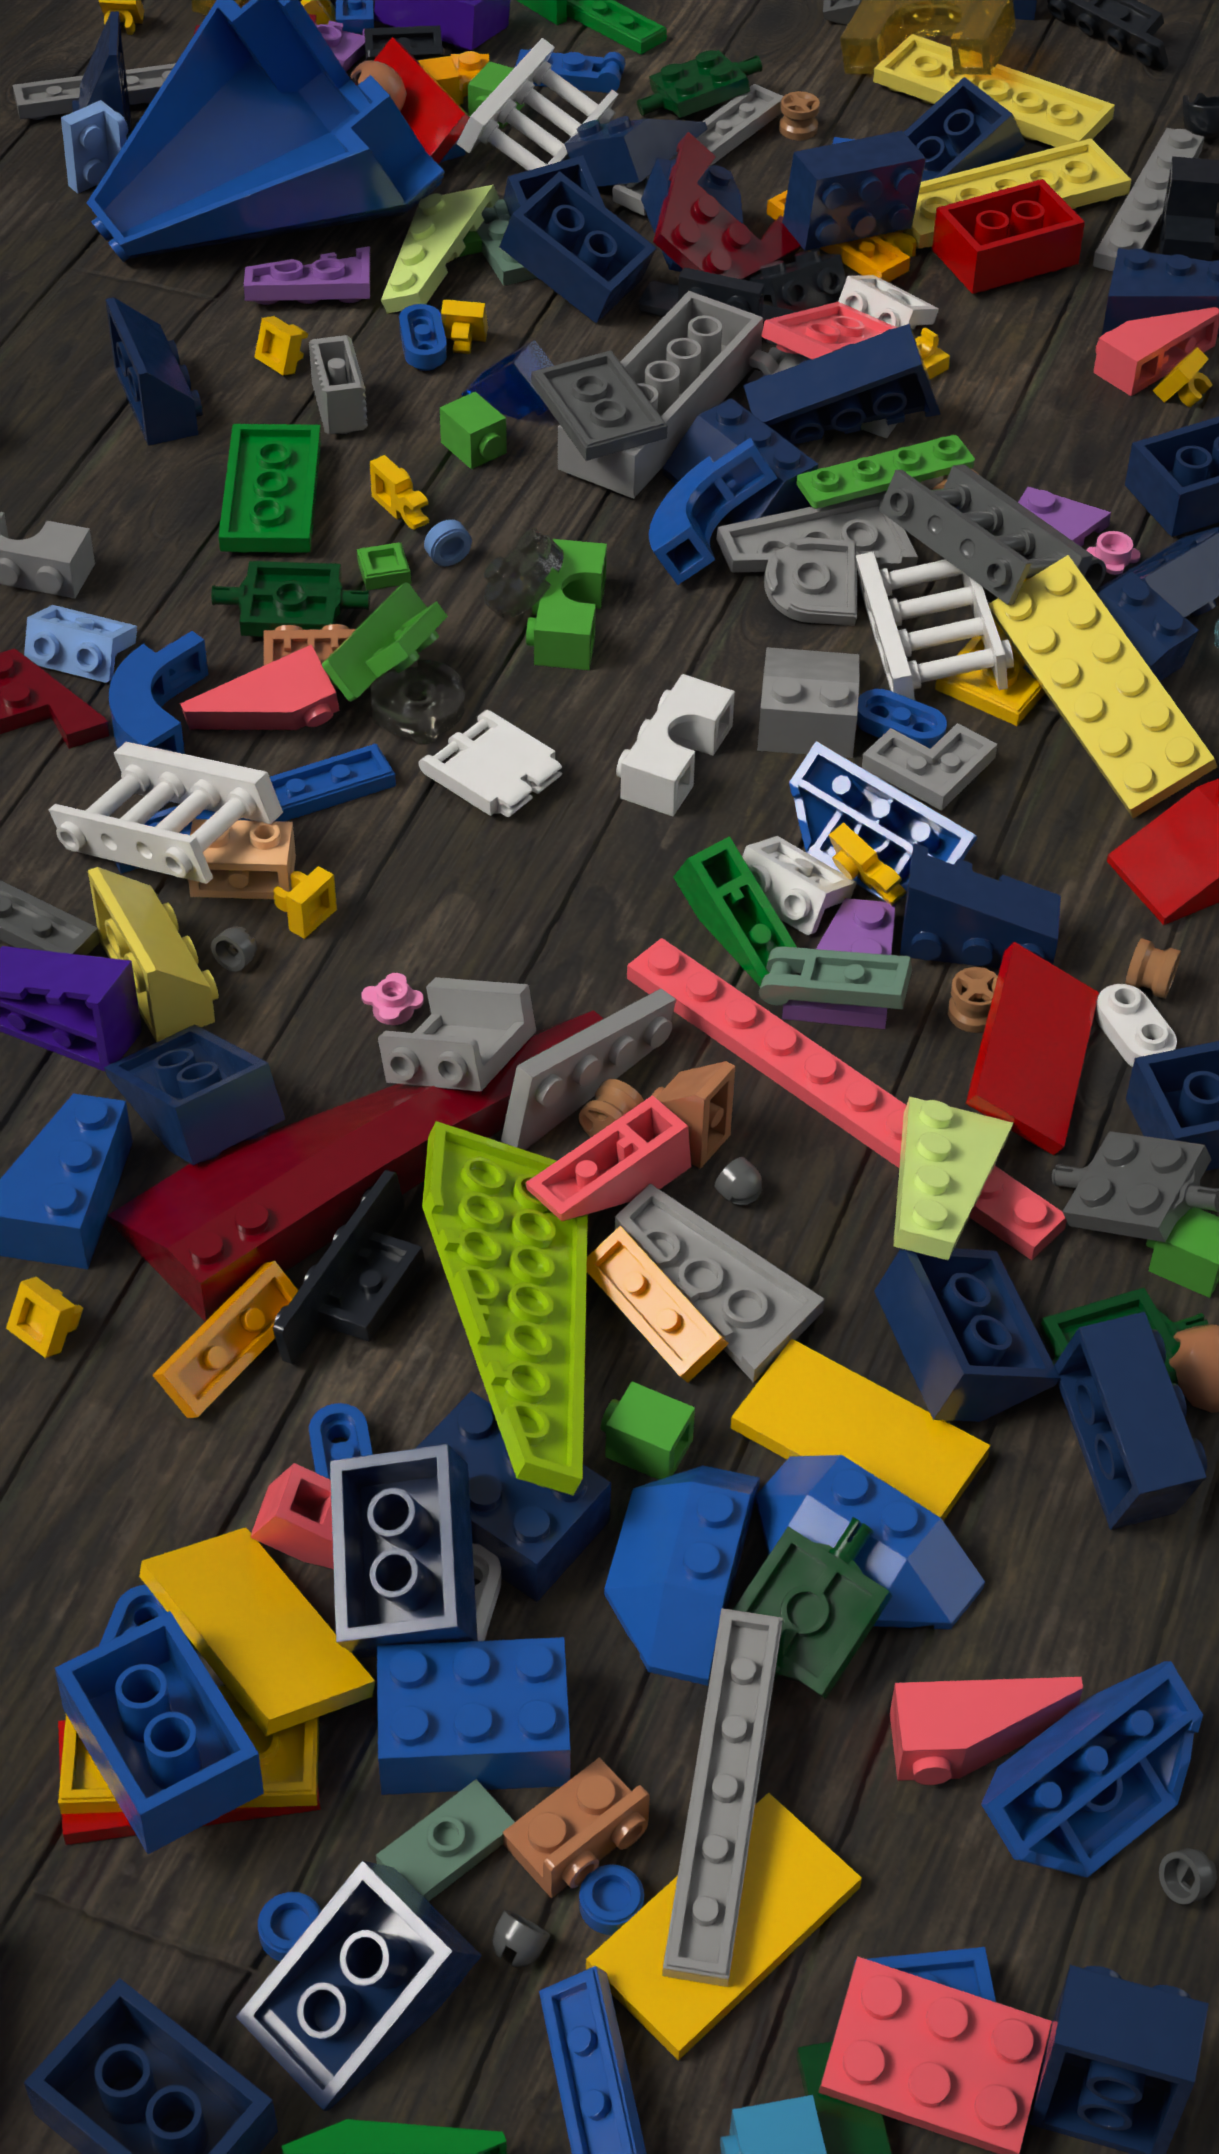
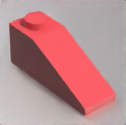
[1093,307,1219,396]
[180,644,340,730]
[526,1095,691,1221]
[250,1463,334,1569]
[890,1677,1083,1785]

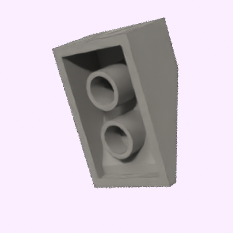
[757,647,859,758]

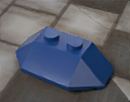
[789,741,978,902]
[755,1455,985,1629]
[604,1465,760,1686]
[981,1661,1203,1877]

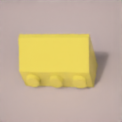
[88,867,219,1042]

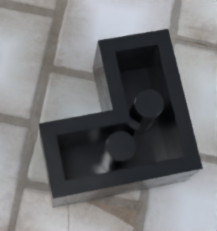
[1159,156,1219,261]

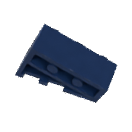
[900,843,1061,968]

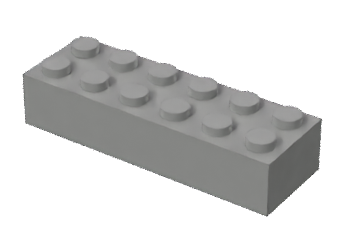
[558,291,763,499]

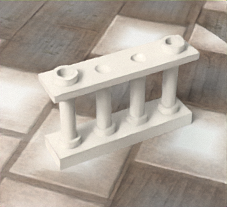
[457,38,618,171]
[856,551,1014,700]
[48,742,283,884]

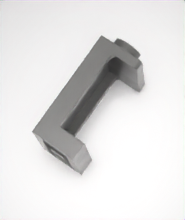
[378,977,536,1091]

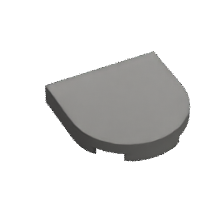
[764,537,857,626]

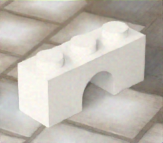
[616,674,735,816]

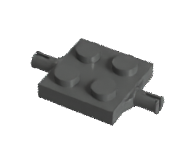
[1052,1131,1219,1242]

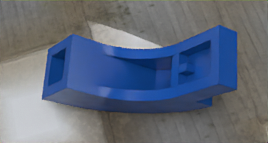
[649,437,777,585]
[109,631,208,754]

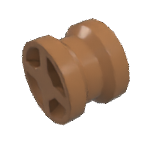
[779,91,820,141]
[1125,938,1181,999]
[948,967,998,1033]
[579,1079,644,1137]

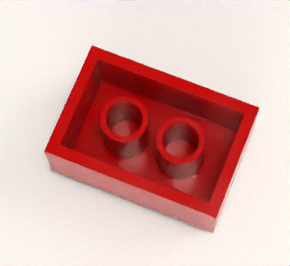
[932,179,1085,294]

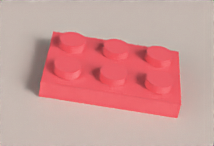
[761,302,897,359]
[818,1956,1052,2154]

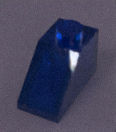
[461,340,554,420]

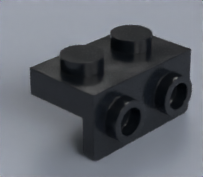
[364,25,444,61]
[747,249,846,312]

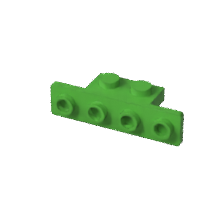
[796,435,975,509]
[322,582,448,702]

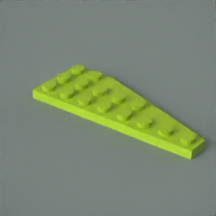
[422,1121,588,1495]

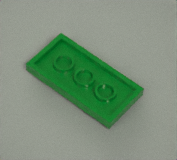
[218,424,321,553]

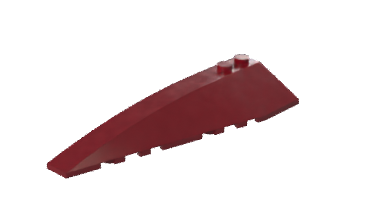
[108,1010,603,1322]

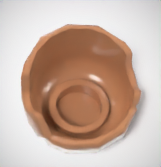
[351,61,407,111]
[1169,1324,1219,1413]

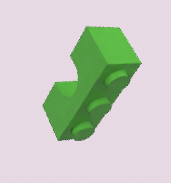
[526,539,607,670]

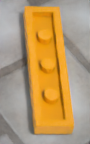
[767,190,910,282]

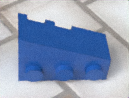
[0,1093,133,1269]

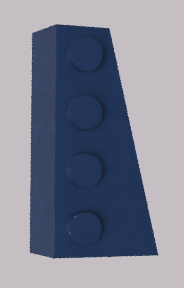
[1102,248,1219,338]
[744,323,941,445]

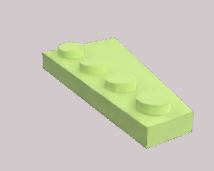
[381,185,499,314]
[893,1096,1013,1260]

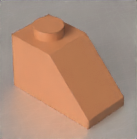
[651,1061,735,1169]

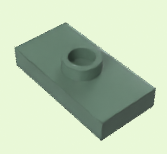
[376,1779,515,1902]

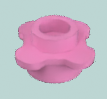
[1086,531,1140,575]
[362,973,424,1025]

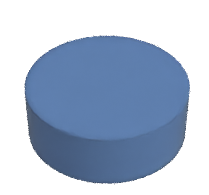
[424,520,472,566]

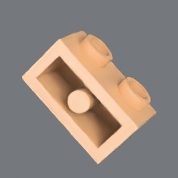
[188,819,296,899]

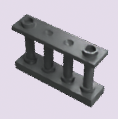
[879,465,1093,605]

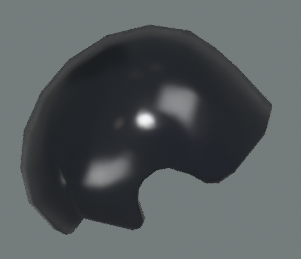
[1183,93,1219,140]

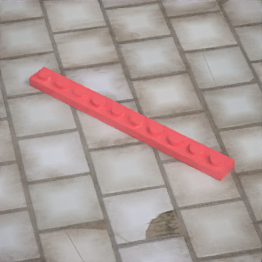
[627,938,1067,1260]

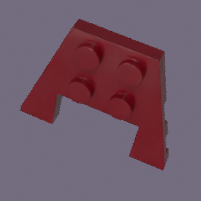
[653,132,801,280]
[0,648,109,749]

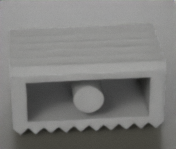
[309,335,368,434]

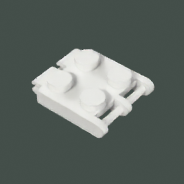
[419,710,562,817]

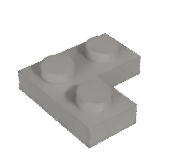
[862,723,997,811]

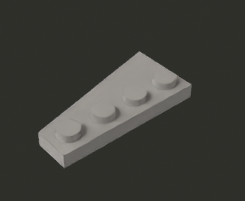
[716,491,918,572]
[501,989,676,1150]
[615,1184,824,1383]

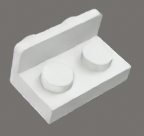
[838,275,939,329]
[742,836,857,935]

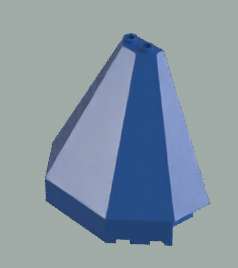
[87,0,445,263]

